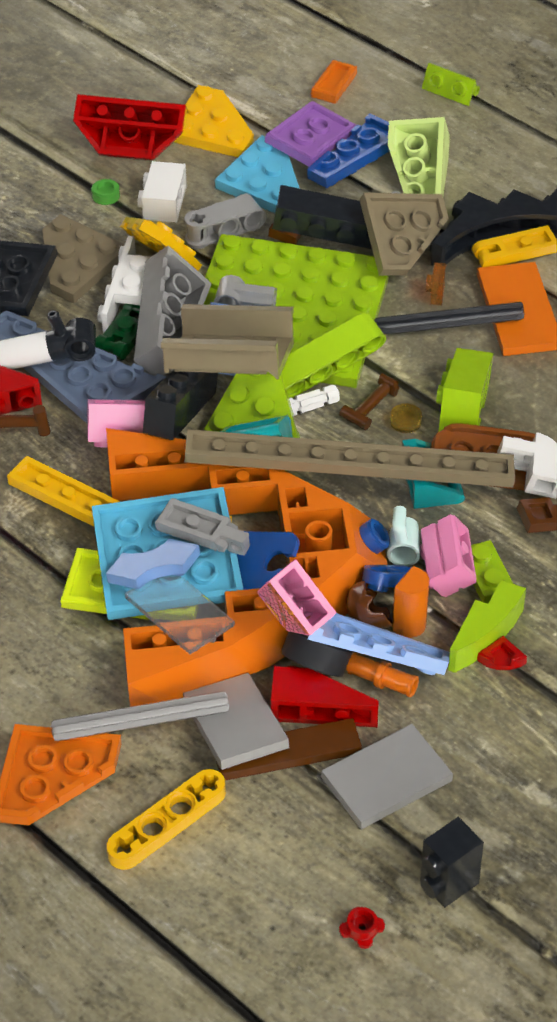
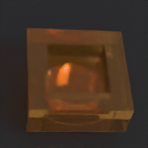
[426,262,446,306]

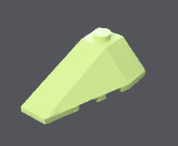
[388,117,450,196]

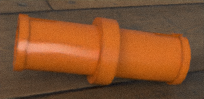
[346,652,419,698]

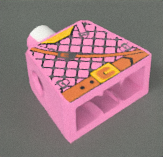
[257,559,336,636]

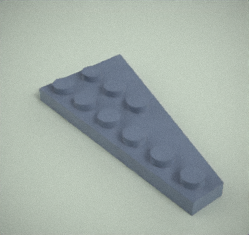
[0,310,166,423]

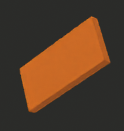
[477,262,557,356]

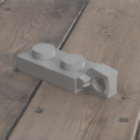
[155,498,250,556]

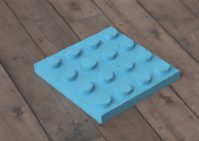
[92,487,244,620]

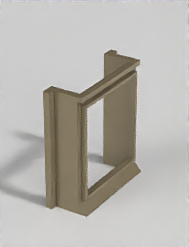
[161,304,294,380]

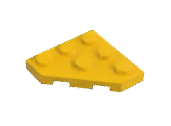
[174,85,254,158]
[120,217,202,271]

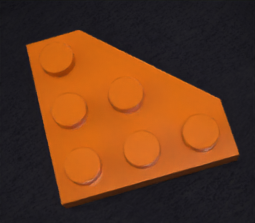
[0,724,122,826]

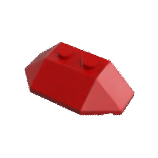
[73,94,187,161]

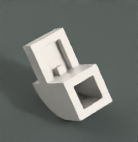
[497,432,557,499]

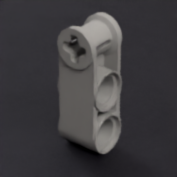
[184,194,267,249]

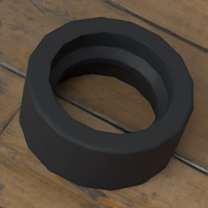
[282,631,352,677]

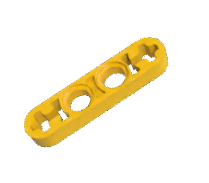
[106,769,226,870]

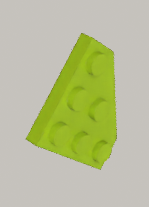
[204,372,300,471]

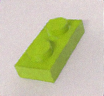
[471,540,513,604]

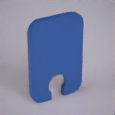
[237,531,300,590]

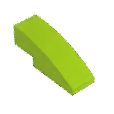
[448,580,526,673]

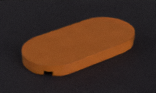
[430,423,536,491]

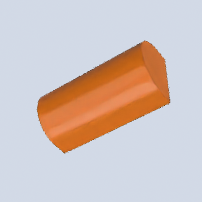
[393,566,429,638]

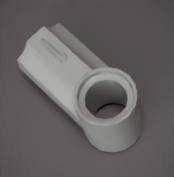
[214,275,277,306]

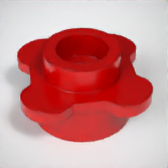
[339,907,385,949]

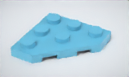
[215,135,300,213]

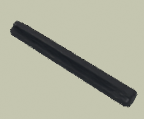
[374,302,524,335]

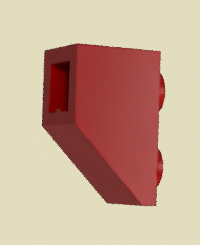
[0,365,42,415]

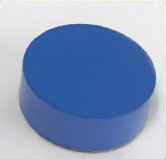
[359,519,390,554]

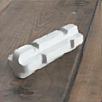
[289,384,340,416]

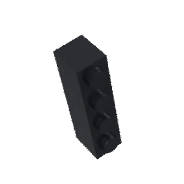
[272,185,372,249]
[143,369,218,440]

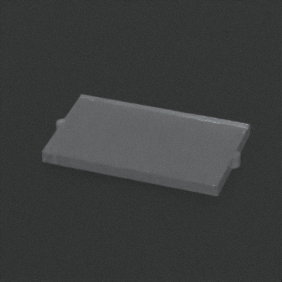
[125,575,235,654]

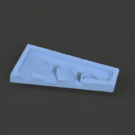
[308,613,450,675]

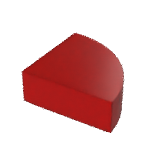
[477,636,527,670]

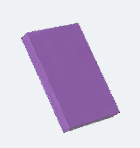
[265,101,356,167]

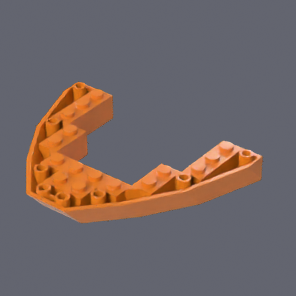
[106,428,388,707]

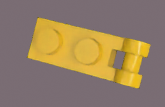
[472,225,557,267]

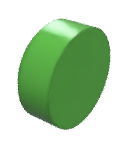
[91,179,120,205]

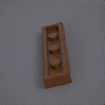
[215,718,362,781]

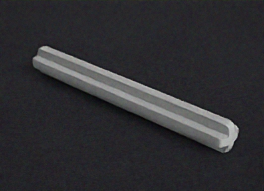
[51,691,229,741]

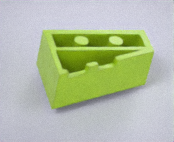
[436,348,493,433]

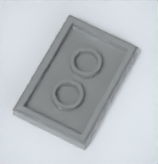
[183,673,289,770]
[321,724,453,829]

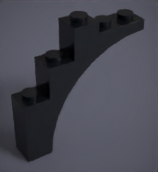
[430,189,557,269]

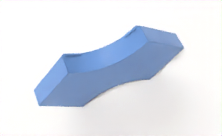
[106,539,200,589]

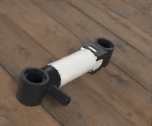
[0,311,96,370]

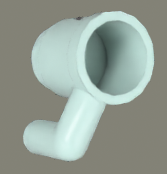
[387,506,421,566]

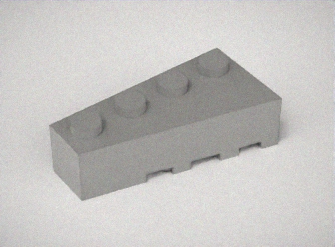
[134,245,212,376]

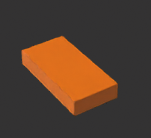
[311,60,357,104]

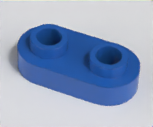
[362,565,411,592]

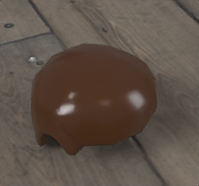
[346,581,393,630]

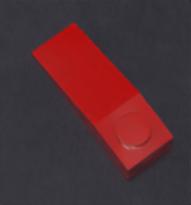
[271,666,379,728]

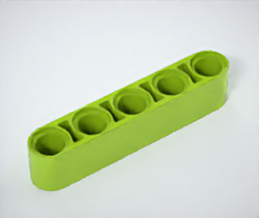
[282,312,386,398]

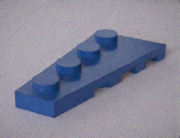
[307,113,390,188]

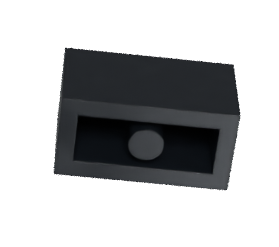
[420,816,484,908]

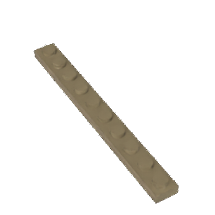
[184,429,515,488]

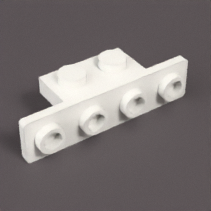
[98,236,150,334]

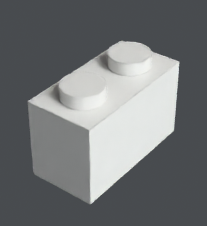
[138,161,187,223]

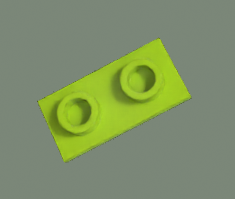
[422,63,480,106]

